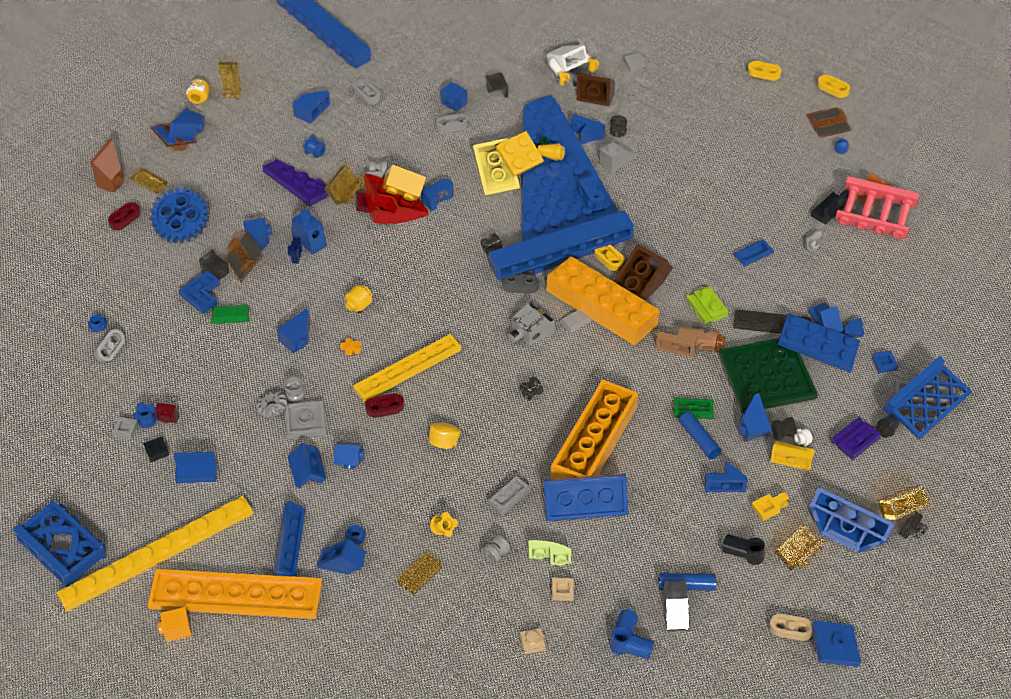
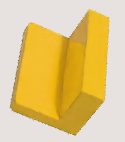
[770,441,815,471]

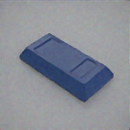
[733,239,774,267]

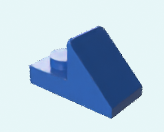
[571,114,605,144]
[808,302,844,334]
[705,461,747,492]

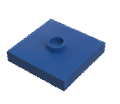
[811,620,861,667]

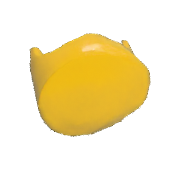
[429,422,461,449]

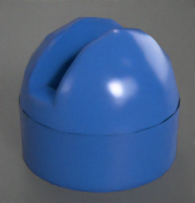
[834,138,849,154]

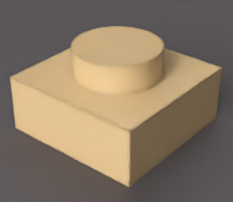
[552,578,574,601]
[520,628,546,655]

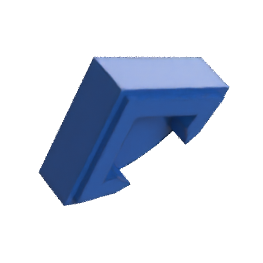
[844,318,864,337]

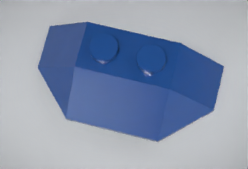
[810,487,895,552]

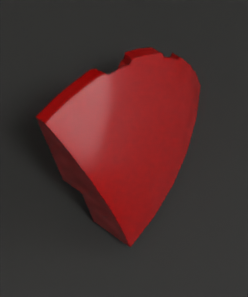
[364,174,429,224]

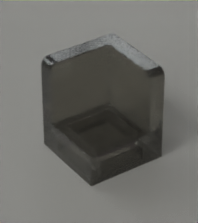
[486,72,508,98]

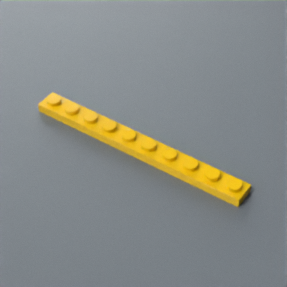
[56,496,253,612]

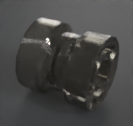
[771,417,797,440]

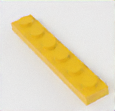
[353,334,461,403]

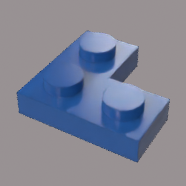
[178,271,220,314]

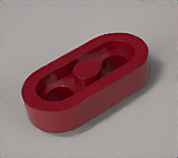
[108,202,141,230]
[365,393,404,418]

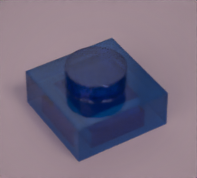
[287,237,302,264]

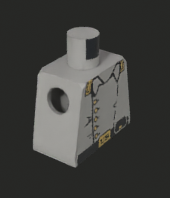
[508,301,555,345]

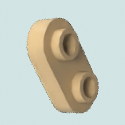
[769,614,813,641]

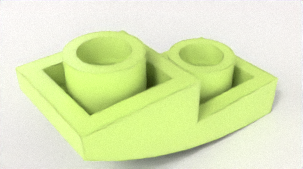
[528,540,571,565]

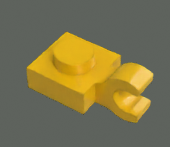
[752,492,789,522]

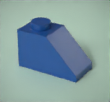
[293,90,331,124]
[168,108,205,138]
[243,218,272,260]
[277,309,311,354]
[738,393,772,441]
[316,539,366,574]

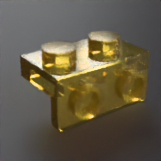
[324,165,364,205]
[774,524,825,570]

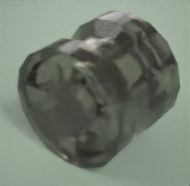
[610,116,627,137]
[480,233,503,255]
[519,376,543,400]

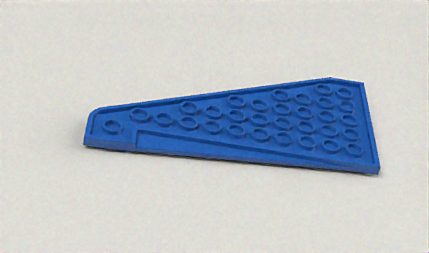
[522,95,632,274]

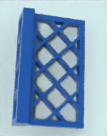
[882,356,972,440]

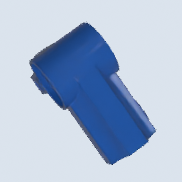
[609,609,654,660]

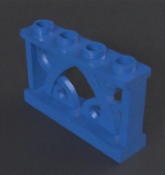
[13,500,107,587]

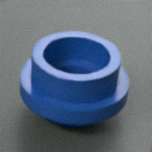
[88,314,107,332]
[345,525,366,545]

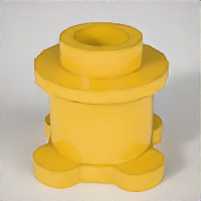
[430,512,458,537]

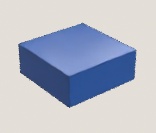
[872,351,898,373]

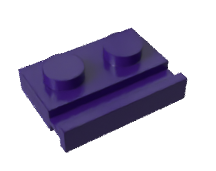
[831,417,881,460]

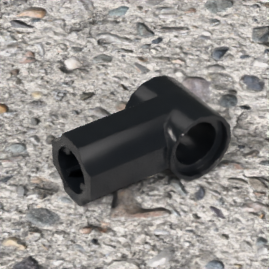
[722,534,765,565]

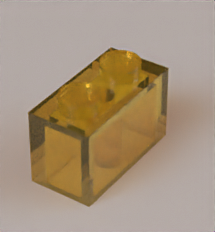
[877,486,930,520]

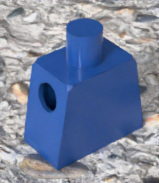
[292,210,327,255]

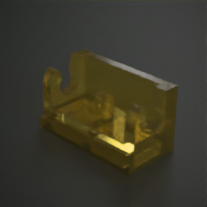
[218,62,242,99]

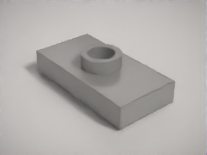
[488,476,531,515]

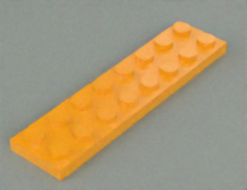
[148,569,323,619]

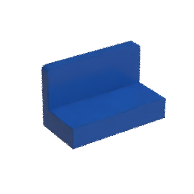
[288,443,326,488]
[174,452,218,483]

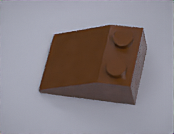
[613,245,673,301]

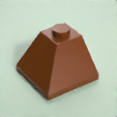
[90,139,124,193]

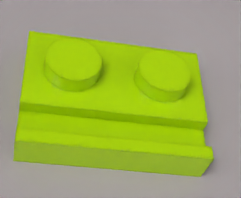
[686,286,729,325]

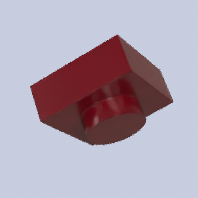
[356,193,369,213]
[155,403,179,423]

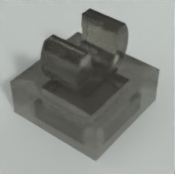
[899,511,927,539]

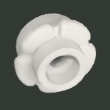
[794,428,812,447]

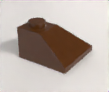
[577,73,615,107]

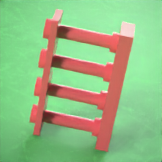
[836,176,919,239]

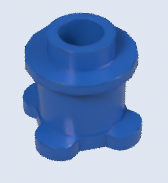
[303,135,325,158]
[133,403,157,428]

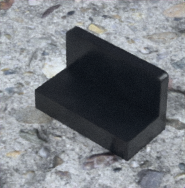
[811,189,849,225]

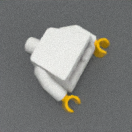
[547,45,599,86]

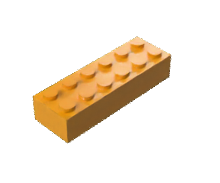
[546,256,660,346]
[551,379,638,479]

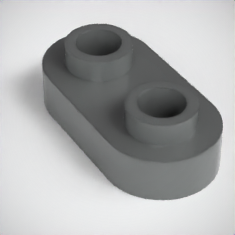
[502,274,539,294]

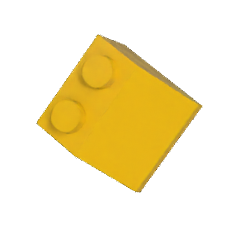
[383,165,426,201]

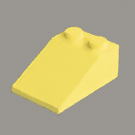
[473,138,520,196]

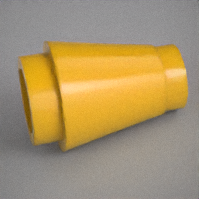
[538,144,565,161]

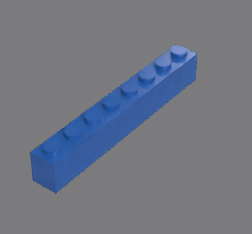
[277,0,371,69]
[489,210,634,280]

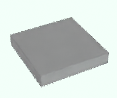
[285,400,327,440]

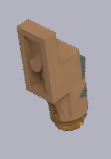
[656,325,726,357]

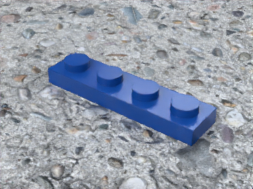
[274,501,306,577]

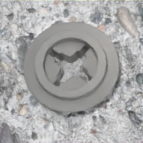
[256,391,287,418]

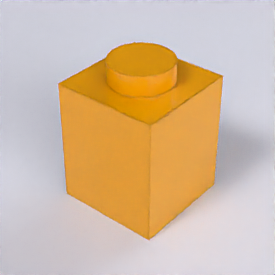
[157,607,192,642]

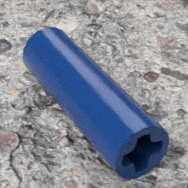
[679,412,722,459]
[659,573,716,591]

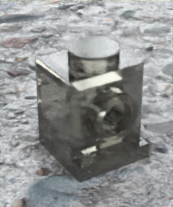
[199,249,230,280]

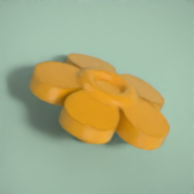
[340,338,361,355]

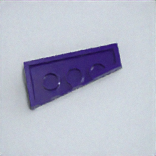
[263,160,336,207]

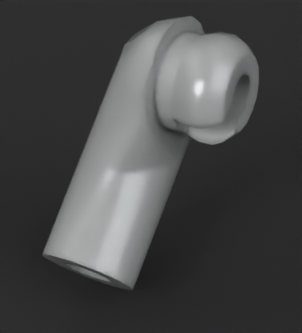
[805,230,822,252]

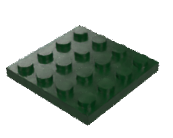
[719,338,818,413]

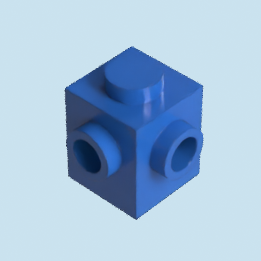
[440,82,468,112]
[334,442,365,469]

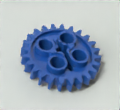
[150,187,210,244]

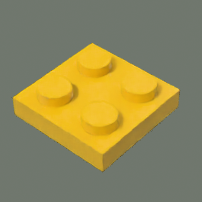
[496,131,544,178]

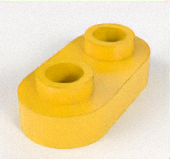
[748,61,782,81]
[817,75,850,98]
[594,245,625,271]

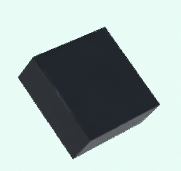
[143,437,169,462]

